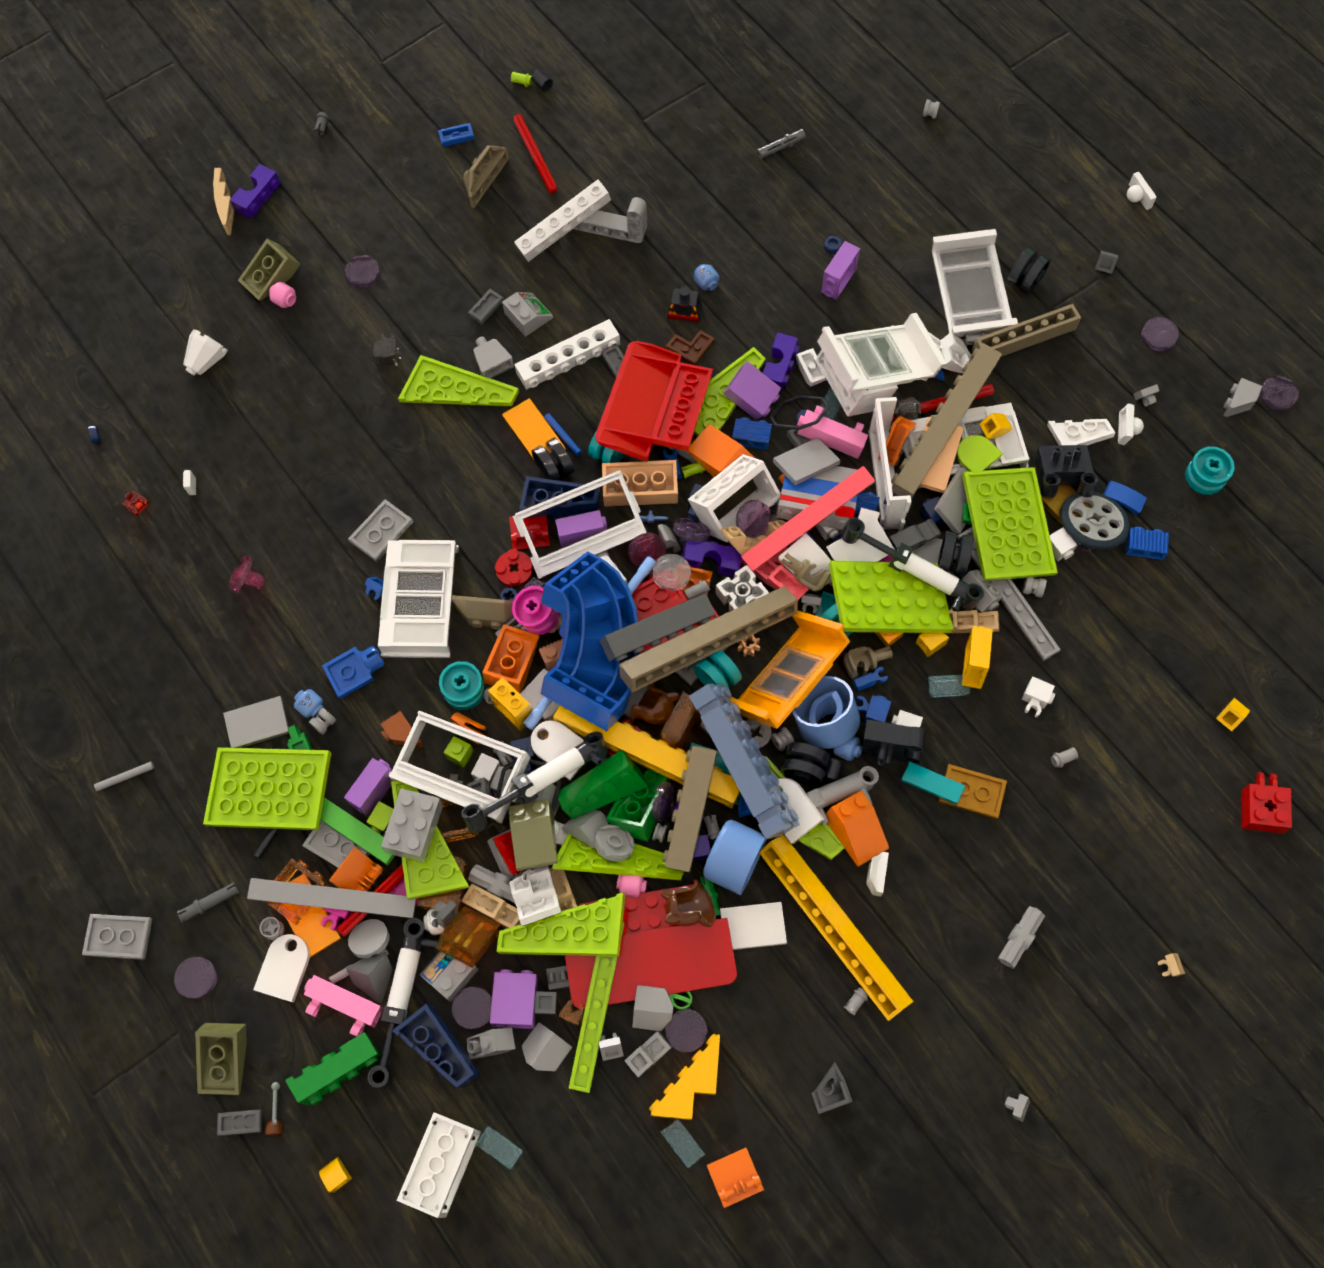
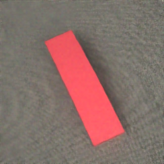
[740,558,809,600]

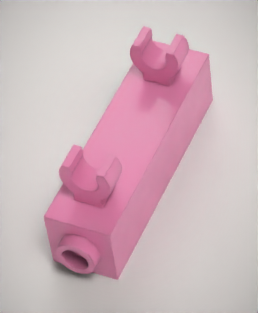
[797,405,868,459]
[304,975,384,1036]

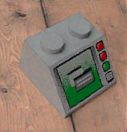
[502,292,553,337]

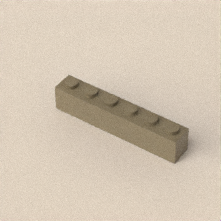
[972,304,1081,357]
[663,746,717,872]

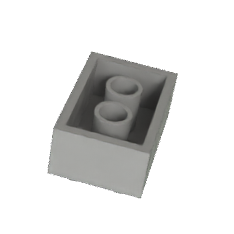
[381,789,443,863]

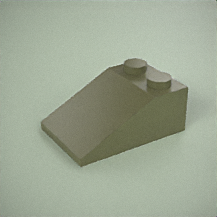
[238,239,300,301]
[509,799,558,871]
[195,1023,247,1095]

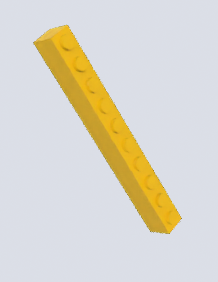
[553,705,740,808]
[759,835,914,1021]

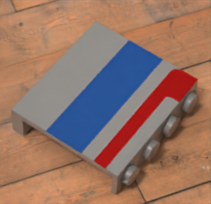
[776,466,858,530]

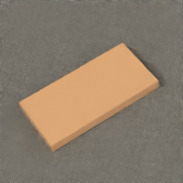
[920,417,964,493]

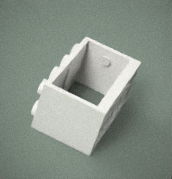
[816,330,898,416]
[688,454,781,542]
[397,1113,481,1218]

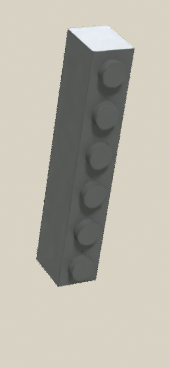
[599,593,715,662]

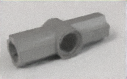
[468,864,515,904]
[997,906,1045,969]

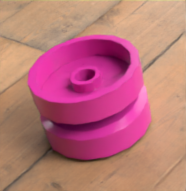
[512,586,561,635]

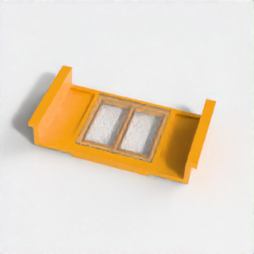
[730,610,850,729]

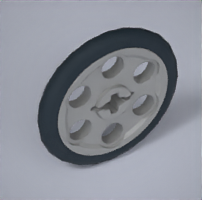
[1060,492,1130,550]

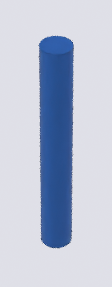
[544,413,582,456]

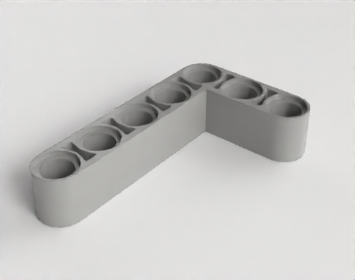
[573,197,647,243]

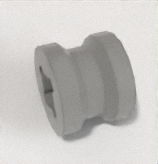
[923,99,940,119]
[771,727,795,752]

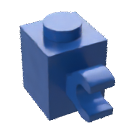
[856,695,891,723]

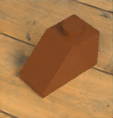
[381,711,424,749]

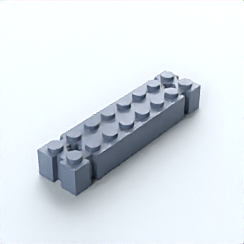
[689,684,800,839]

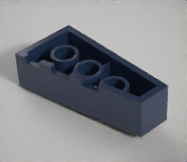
[519,476,601,518]
[392,1004,480,1088]

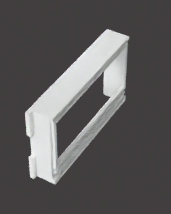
[868,397,911,532]
[512,470,647,579]
[389,711,530,823]

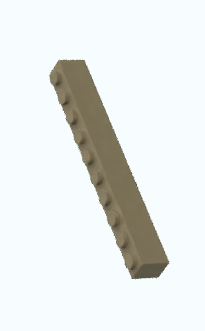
[891,343,1002,499]
[619,586,798,692]

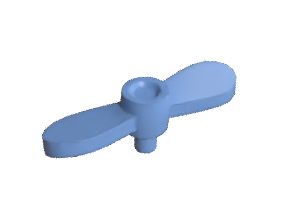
[633,511,668,523]

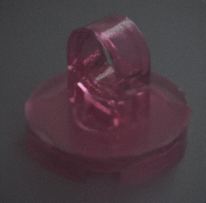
[628,533,666,566]
[229,555,266,592]

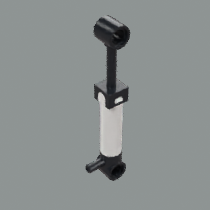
[840,517,984,612]
[461,732,608,833]
[367,918,440,1089]

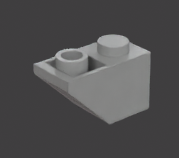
[1223,378,1262,417]
[467,1028,515,1060]

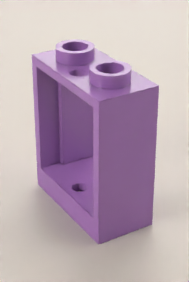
[821,241,860,300]

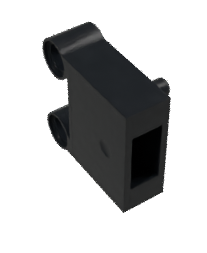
[1035,445,1098,498]
[862,720,926,767]

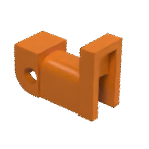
[878,416,917,467]

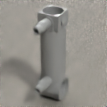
[806,766,879,825]

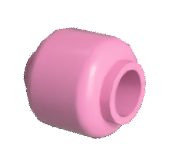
[269,282,296,308]
[616,875,647,898]

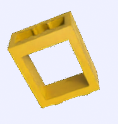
[962,626,993,689]
[488,677,532,731]

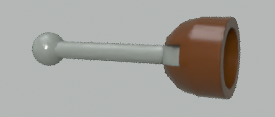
[265,1082,283,1136]

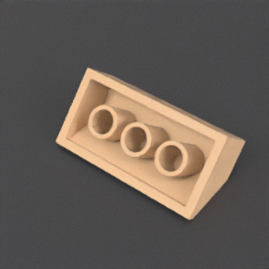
[602,460,678,507]

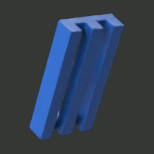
[438,123,475,147]

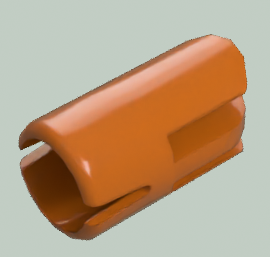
[450,712,487,744]

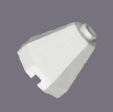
[183,330,228,376]

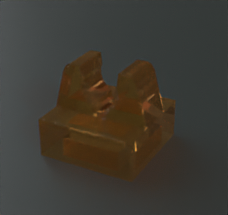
[559,1000,584,1025]

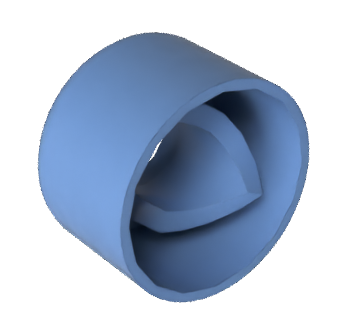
[792,676,860,749]
[703,820,767,895]

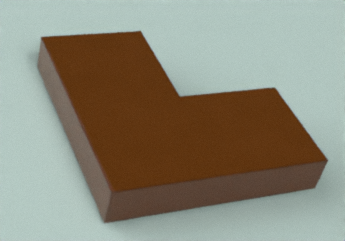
[666,330,715,365]

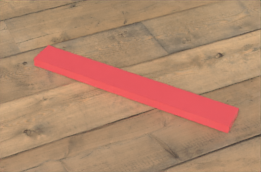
[741,466,875,572]

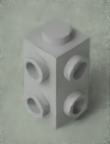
[962,569,1003,612]

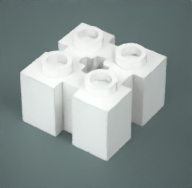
[716,565,769,612]

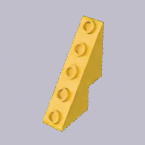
[649,1034,720,1120]

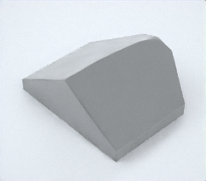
[562,810,608,849]
[632,985,673,1031]
[522,1022,572,1071]

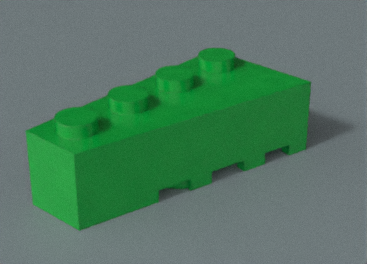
[558,750,648,819]
[285,1032,381,1106]

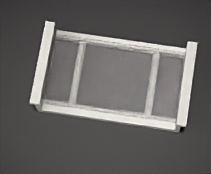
[932,229,1018,337]

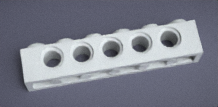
[515,179,611,262]
[515,319,620,390]

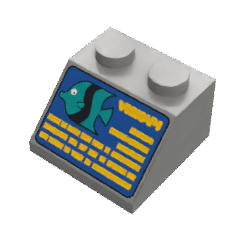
[420,943,479,1002]

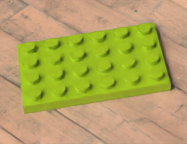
[962,467,1058,581]
[829,561,953,633]
[203,748,331,830]

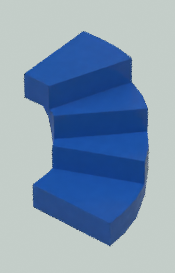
[540,551,640,731]

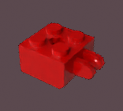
[1241,772,1292,834]

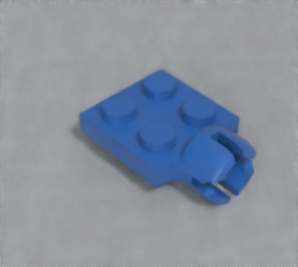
[322,646,384,699]

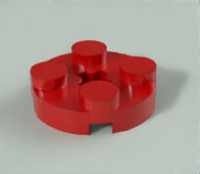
[495,549,533,587]

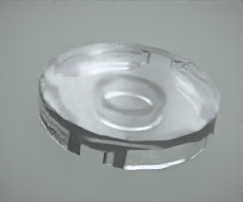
[653,554,691,591]

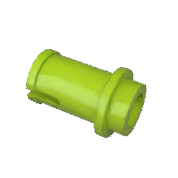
[511,72,532,87]
[681,461,705,478]

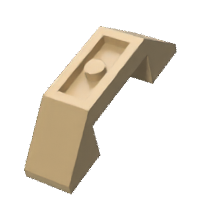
[720,520,786,555]

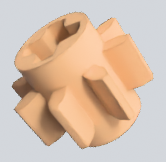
[737,634,760,657]

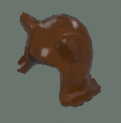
[629,683,680,725]
[661,880,716,927]

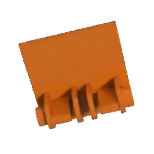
[329,847,383,891]
[707,1148,764,1208]

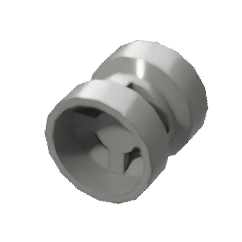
[1022,577,1047,598]
[308,708,336,735]
[259,917,285,941]

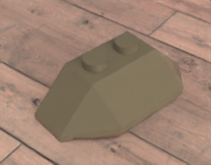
[463,145,509,208]
[451,595,514,630]

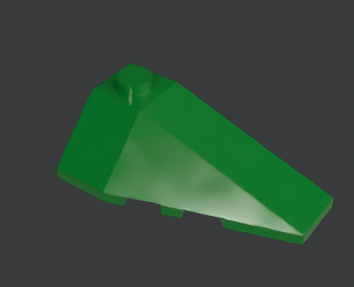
[606,769,671,842]

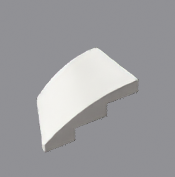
[928,332,972,373]
[778,533,832,590]
[509,865,561,926]

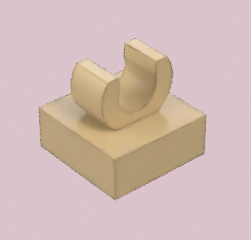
[1158,953,1185,976]

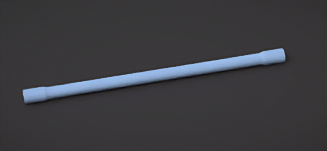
[523,556,656,730]

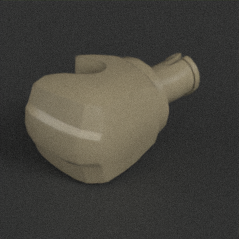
[781,553,830,592]
[843,646,893,680]

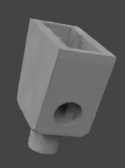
[473,337,514,379]

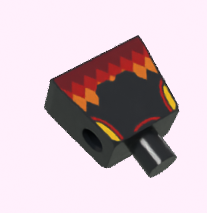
[667,286,703,322]

